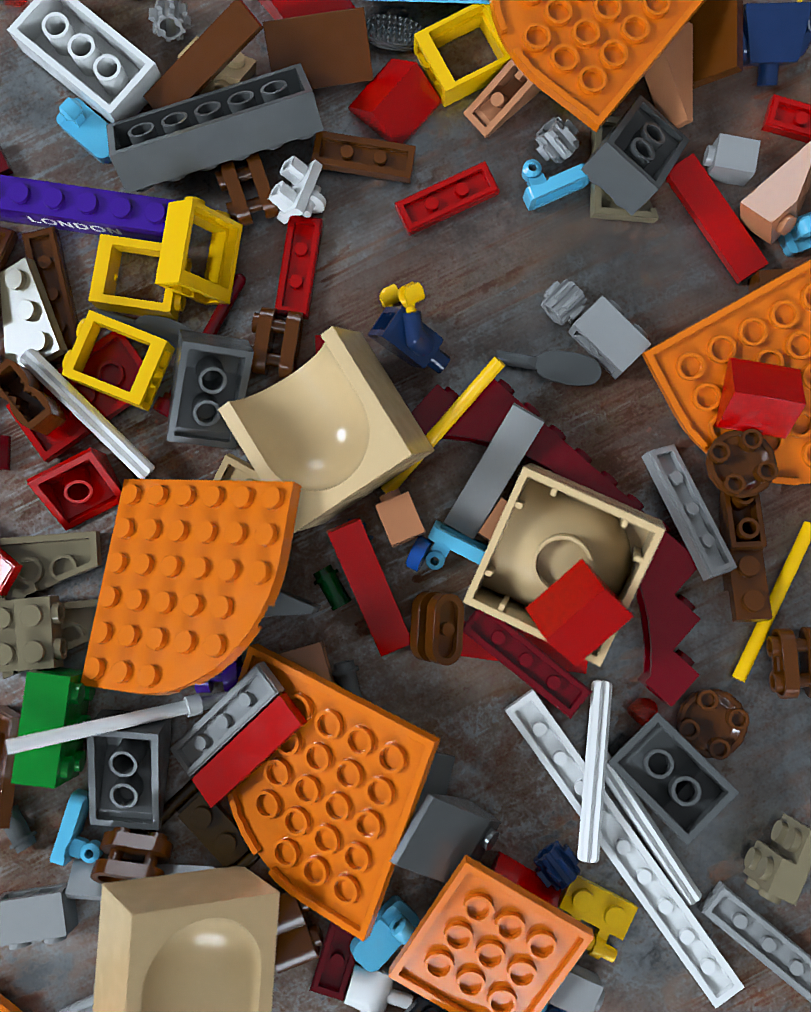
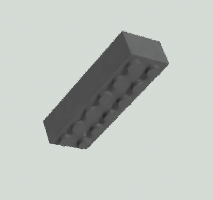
[106,63,324,194]

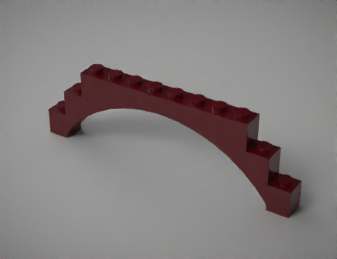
[405,379,701,707]

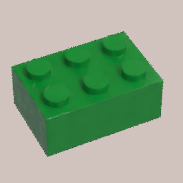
[11,667,96,789]

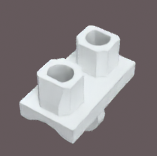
[268,155,326,224]

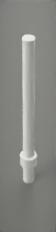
[6,691,227,755]

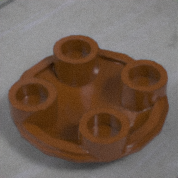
[705,429,778,498]
[677,689,750,760]

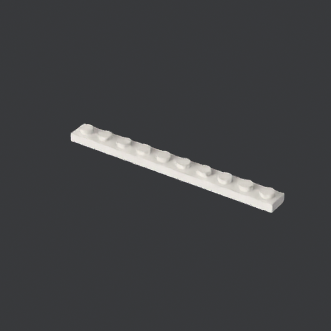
[504,689,744,1008]

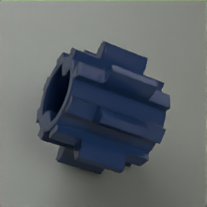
[533,840,581,891]

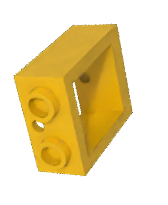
[414,4,511,108]
[155,196,243,305]
[88,234,192,321]
[61,310,175,412]

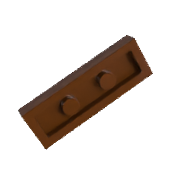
[311,131,416,183]

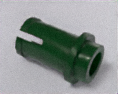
[313,564,352,611]

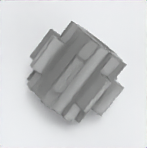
[149,0,191,42]
[535,116,579,164]
[541,279,587,325]

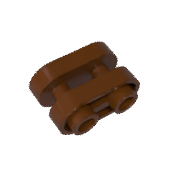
[215,152,279,227]
[251,306,304,379]
[410,591,464,666]
[766,627,811,699]
[90,827,174,884]

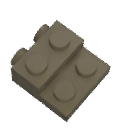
[0,596,67,672]
[744,813,811,906]

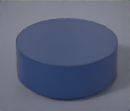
[405,536,433,572]

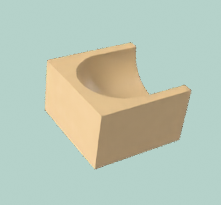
[218,326,435,533]
[463,463,666,667]
[93,866,280,1012]

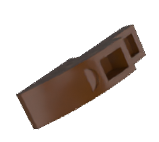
[719,490,773,623]

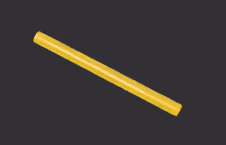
[381,356,506,493]
[732,521,811,683]

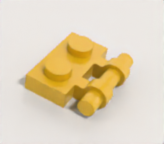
[558,875,638,963]

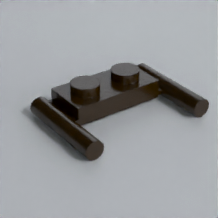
[143,776,261,870]

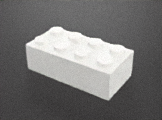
[7,0,162,123]

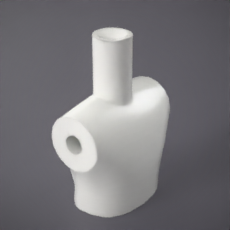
[344,964,413,1012]

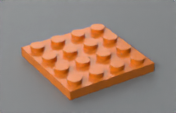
[388,855,594,1012]

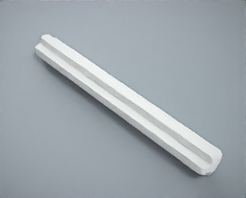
[19,348,155,479]
[577,680,613,863]
[605,752,702,906]

